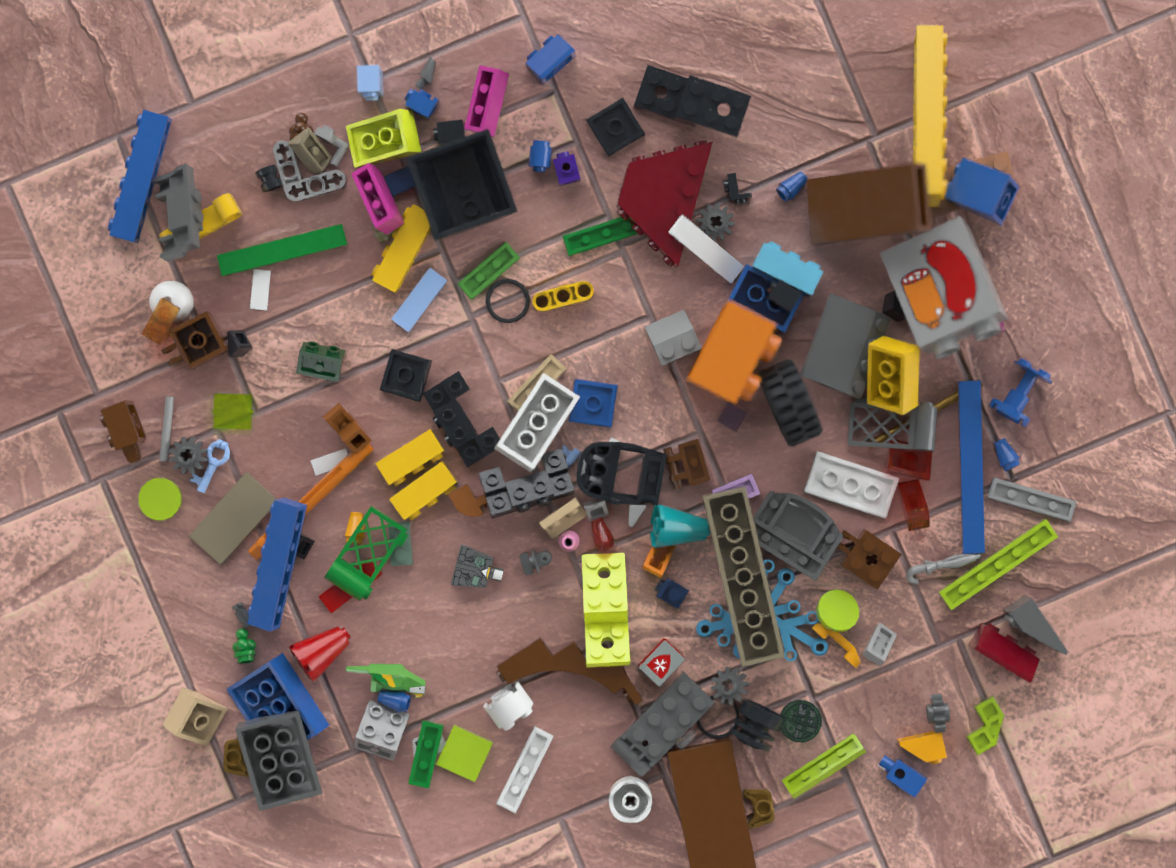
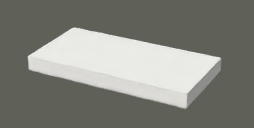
[803,451,899,519]

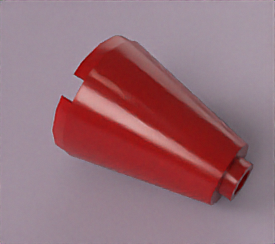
[289,626,351,682]

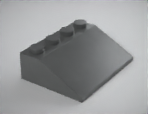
[800,294,891,399]
[235,711,323,811]

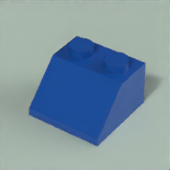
[526,34,576,85]

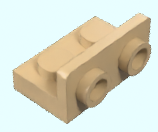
[539,497,587,539]

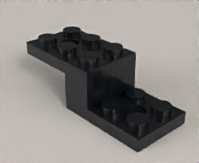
[634,65,751,138]

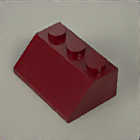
[968,623,1040,683]

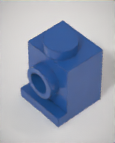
[404,89,440,120]

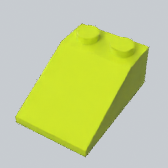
[346,109,421,168]

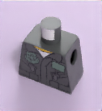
[451,544,504,588]

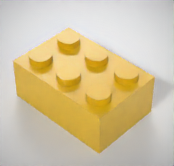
[867,336,920,415]

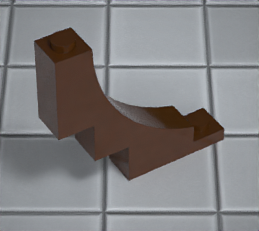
[496,636,643,705]

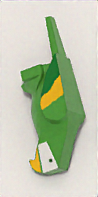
[346,664,426,698]

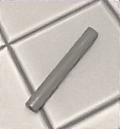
[159,396,174,461]

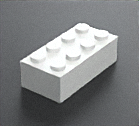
[495,373,580,472]

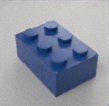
[727,264,805,333]

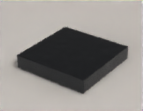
[586,97,645,157]
[380,349,432,402]

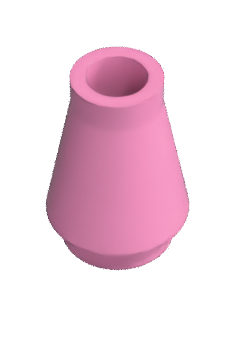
[558,530,580,552]

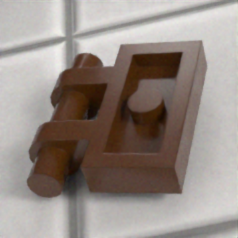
[663,439,710,490]

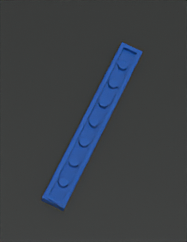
[958,380,985,554]

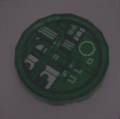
[780,699,822,743]

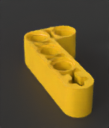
[159,193,243,246]

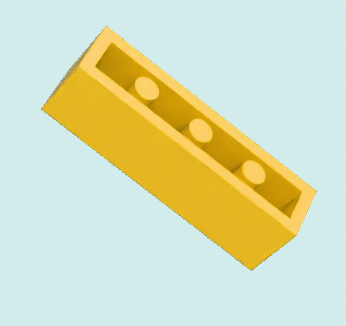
[371,204,431,294]

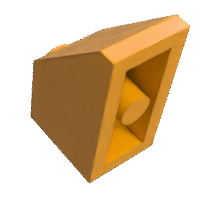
[897,731,947,764]

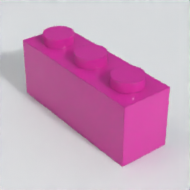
[464,65,509,137]
[351,163,404,234]

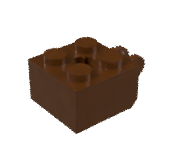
[161,311,229,370]
[99,401,146,463]
[837,529,902,590]

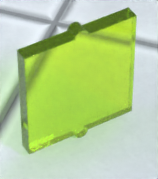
[212,393,254,430]

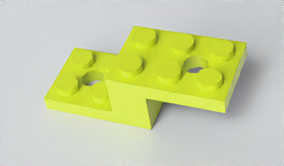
[582,553,630,667]

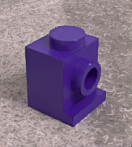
[553,151,581,186]

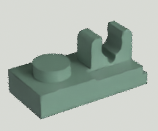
[388,521,413,566]

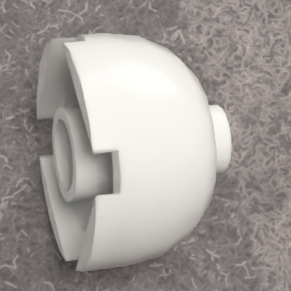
[149,281,193,323]

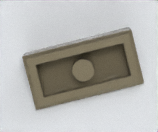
[288,128,332,174]

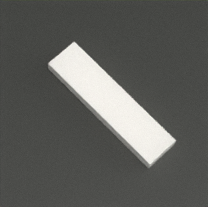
[668,215,744,283]
[496,726,554,814]

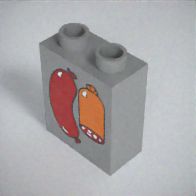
[880,216,1008,359]

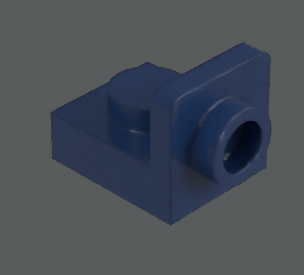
[655,577,689,609]

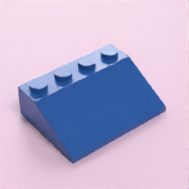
[226,653,329,740]

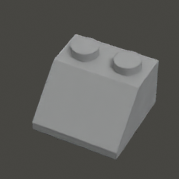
[645,310,702,366]

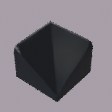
[882,290,906,322]

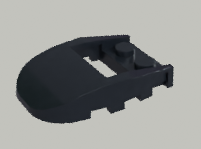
[576,441,667,505]

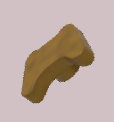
[223,738,249,777]
[743,788,775,829]

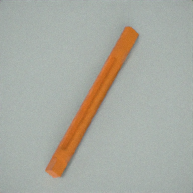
[248,443,374,560]

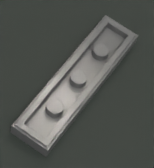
[987,477,1077,522]

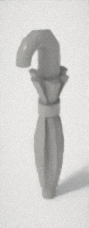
[906,554,981,584]

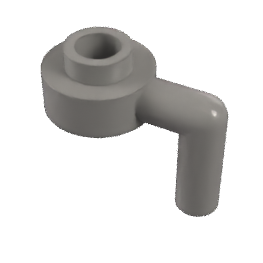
[314,125,348,167]

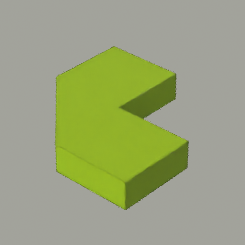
[966,696,1004,755]

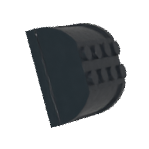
[406,129,518,241]

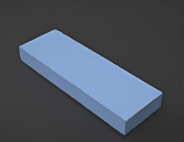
[391,268,447,332]

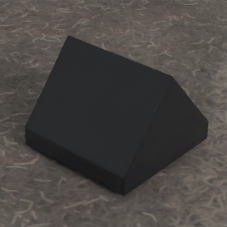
[296,533,315,559]

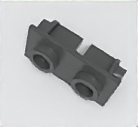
[529,549,552,573]

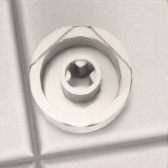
[483,681,533,731]
[609,776,652,823]

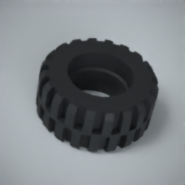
[758,359,823,447]

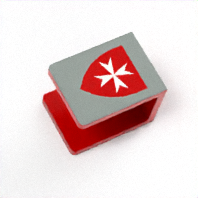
[638,638,685,687]

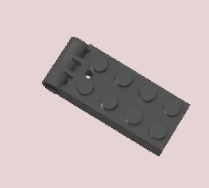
[610,671,715,777]

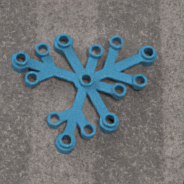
[696,559,828,661]

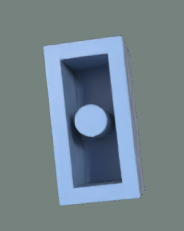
[357,65,383,101]

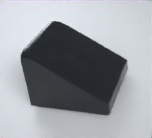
[227,330,253,357]

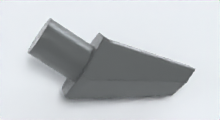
[415,56,436,90]

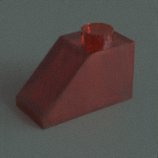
[898,479,930,531]

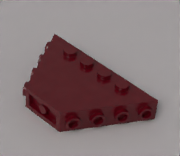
[616,140,713,268]

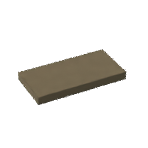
[189,472,277,565]

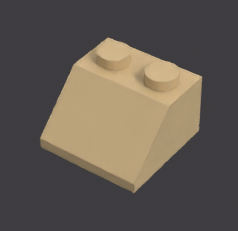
[163,687,227,746]

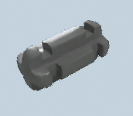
[232,602,252,629]

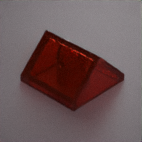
[883,439,933,481]

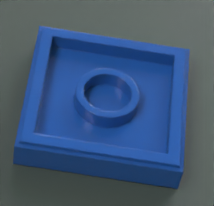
[569,379,618,428]

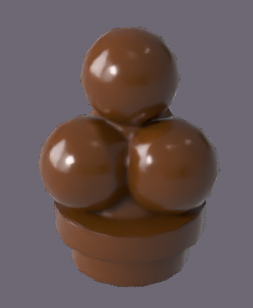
[289,112,314,141]

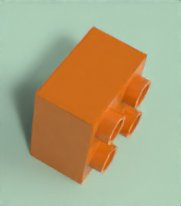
[685,300,782,404]

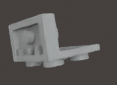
[353,700,409,761]

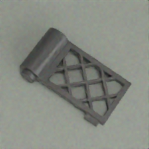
[847,398,937,451]

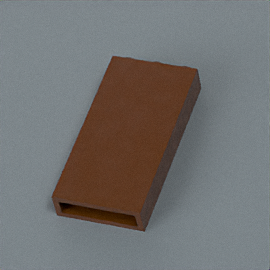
[806,163,931,244]
[668,738,756,868]

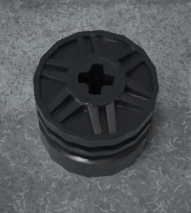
[729,698,785,752]

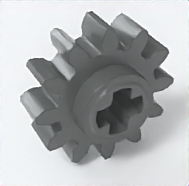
[696,203,735,241]
[169,437,208,474]
[711,667,750,706]
[926,694,950,733]

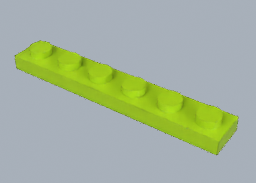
[938,519,1058,610]

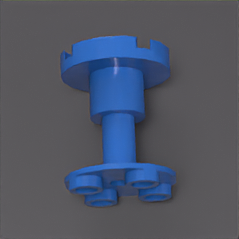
[988,358,1053,427]

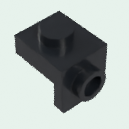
[723,173,752,205]

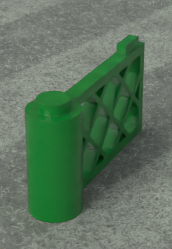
[324,506,409,601]

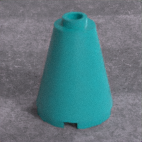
[650,505,711,548]

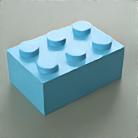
[751,241,823,297]

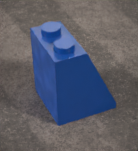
[945,157,1020,226]

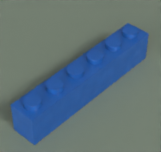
[108,110,172,243]
[247,498,307,632]

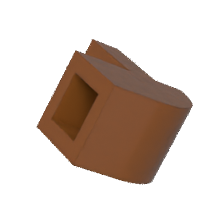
[323,403,372,454]
[448,484,488,517]

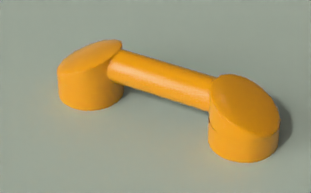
[812,623,861,668]

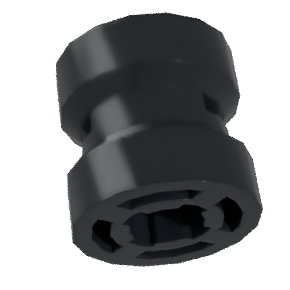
[255,165,283,193]

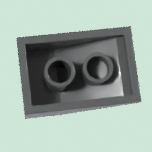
[1004,595,1069,655]

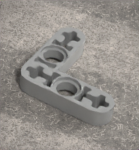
[273,140,347,202]

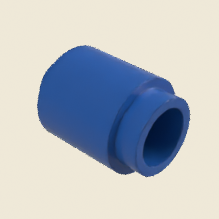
[529,140,552,173]

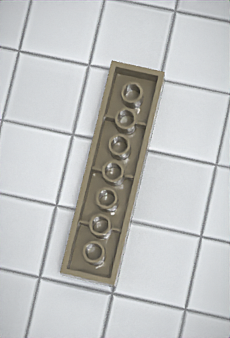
[702,486,785,667]

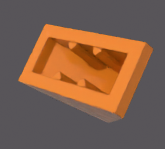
[641,545,676,578]

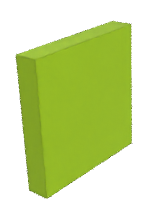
[436,725,493,782]

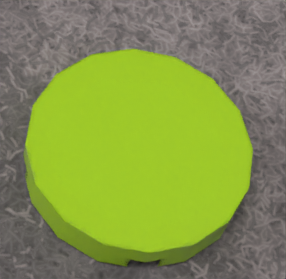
[138,478,182,520]
[816,589,859,633]

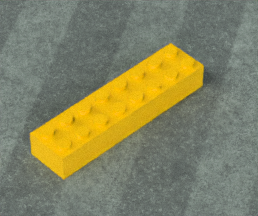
[913,25,947,207]

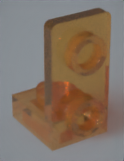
[142,298,180,345]

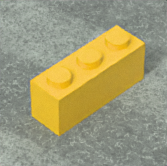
[375,429,445,486]
[389,461,458,521]

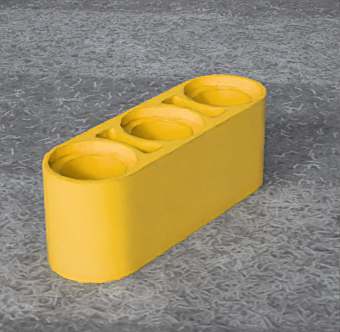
[532,281,594,312]

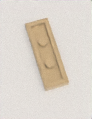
[507,354,567,411]

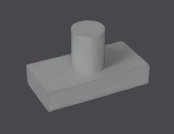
[862,623,897,666]

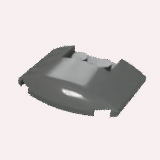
[753,491,843,581]

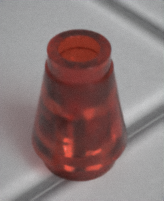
[591,518,615,551]

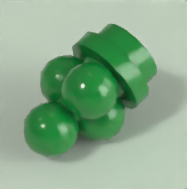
[232,628,256,664]

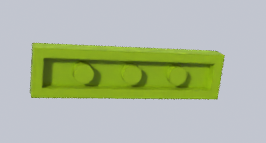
[782,733,866,799]

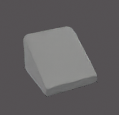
[628,504,646,527]

